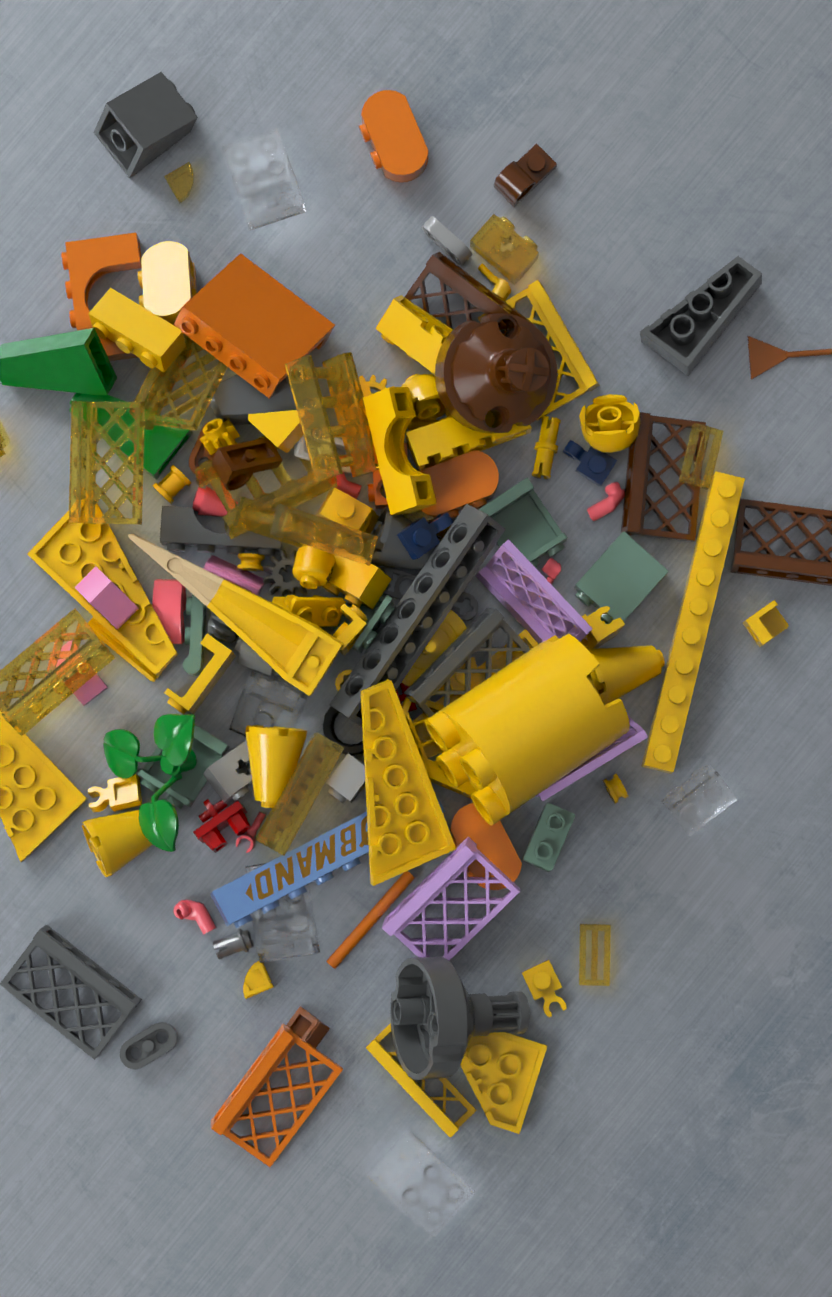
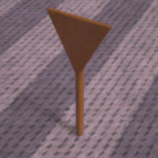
[747,336,832,380]

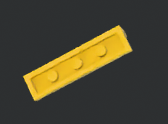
[366,1023,477,1138]

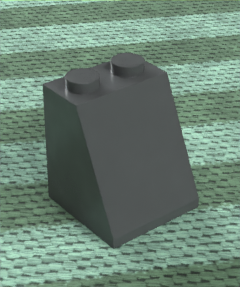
[93,71,198,178]
[207,375,301,425]

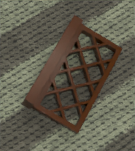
[405,252,534,331]
[621,412,706,542]
[731,498,832,586]

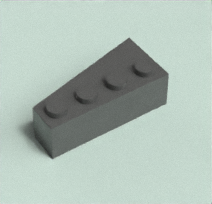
[640,256,762,376]

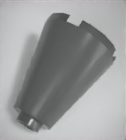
[366,507,442,570]

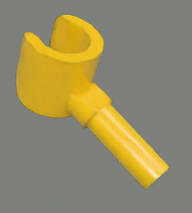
[478,263,511,301]

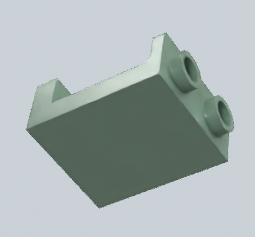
[478,477,568,568]
[574,531,669,624]
[138,713,230,809]
[521,802,575,872]

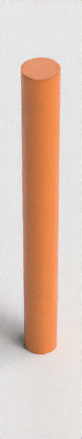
[326,871,415,969]

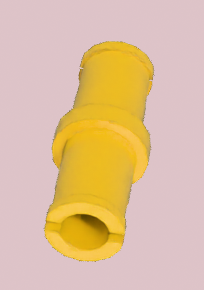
[532,416,561,479]

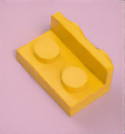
[272,595,346,626]
[333,603,368,656]

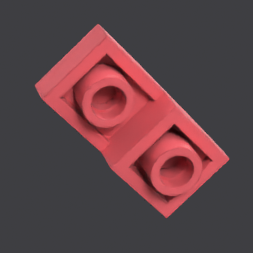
[152,579,186,644]

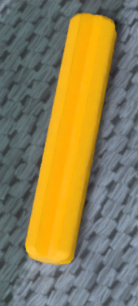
[86,617,162,682]

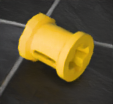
[152,465,192,504]

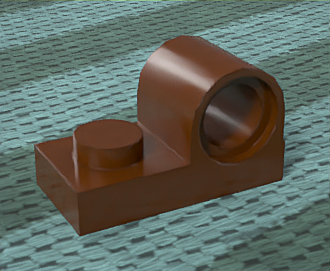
[494,143,557,207]
[212,437,283,491]

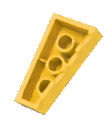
[375,295,453,375]
[406,411,532,471]

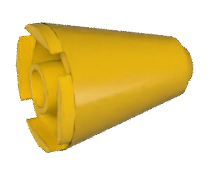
[588,645,665,705]
[245,725,307,808]
[82,810,153,878]

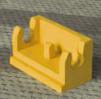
[574,606,625,649]

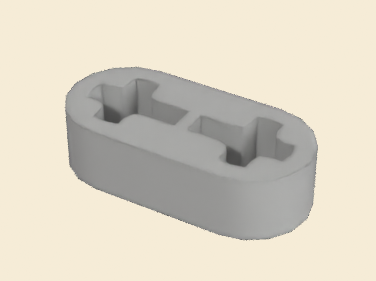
[421,216,472,266]

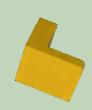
[742,600,789,647]

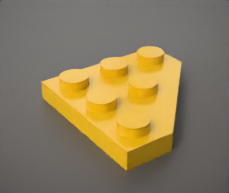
[460,1032,547,1134]

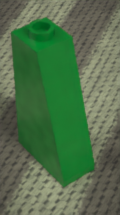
[0,328,117,396]
[69,393,193,480]

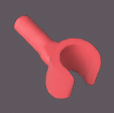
[539,558,561,597]
[236,811,266,853]

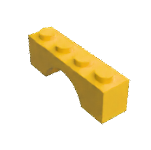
[363,387,437,515]

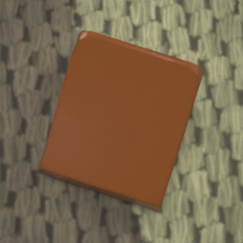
[286,1006,330,1048]

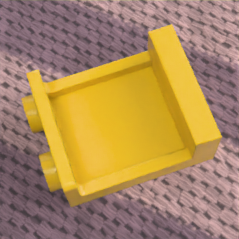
[164,633,236,715]

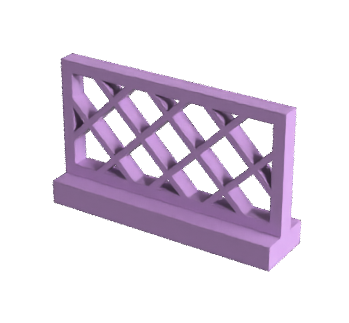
[476,539,593,644]
[536,713,648,801]
[382,836,520,960]

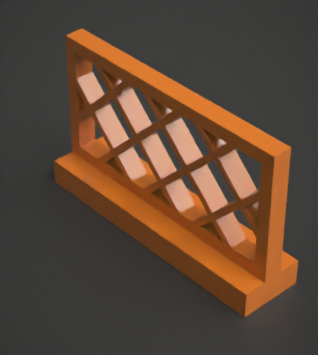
[211,1023,343,1167]

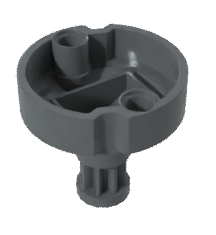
[390,956,530,1080]

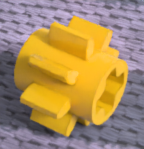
[200,418,240,455]

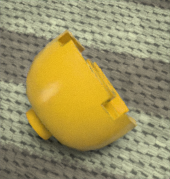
[401,374,450,430]
[579,394,640,453]

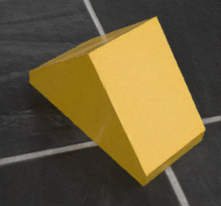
[248,409,316,453]

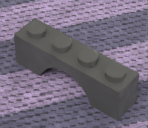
[160,506,284,557]

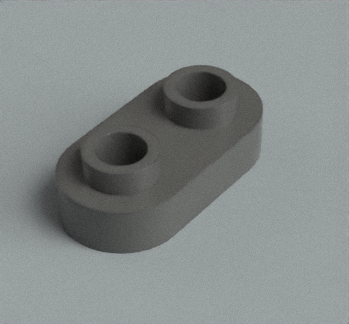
[120,1022,178,1069]

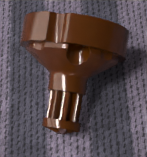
[435,313,557,434]

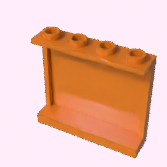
[174,253,335,399]

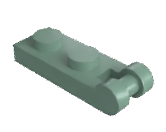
[183,594,206,676]

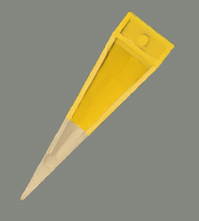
[128,534,344,696]

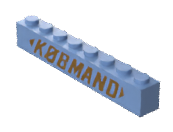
[210,791,446,928]

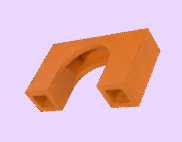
[61,232,142,361]

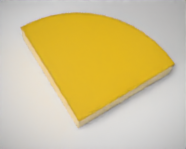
[243,959,274,999]

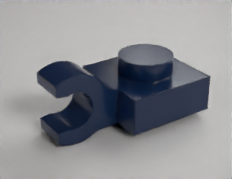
[563,440,617,487]
[397,512,454,560]

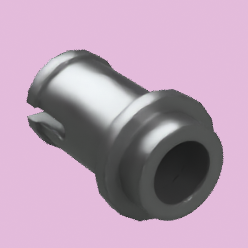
[213,929,254,960]

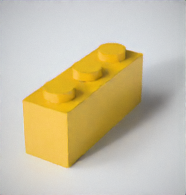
[88,287,186,372]

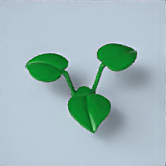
[103,714,197,852]

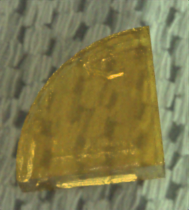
[164,161,194,204]

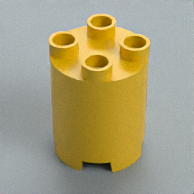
[425,634,630,826]

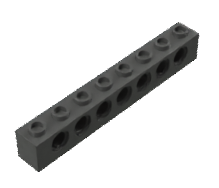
[329,504,505,727]

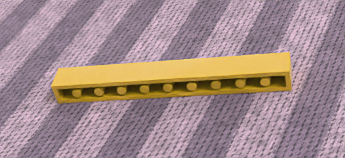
[641,471,745,774]

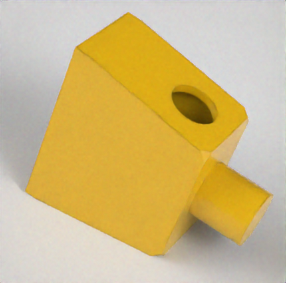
[315,488,379,544]

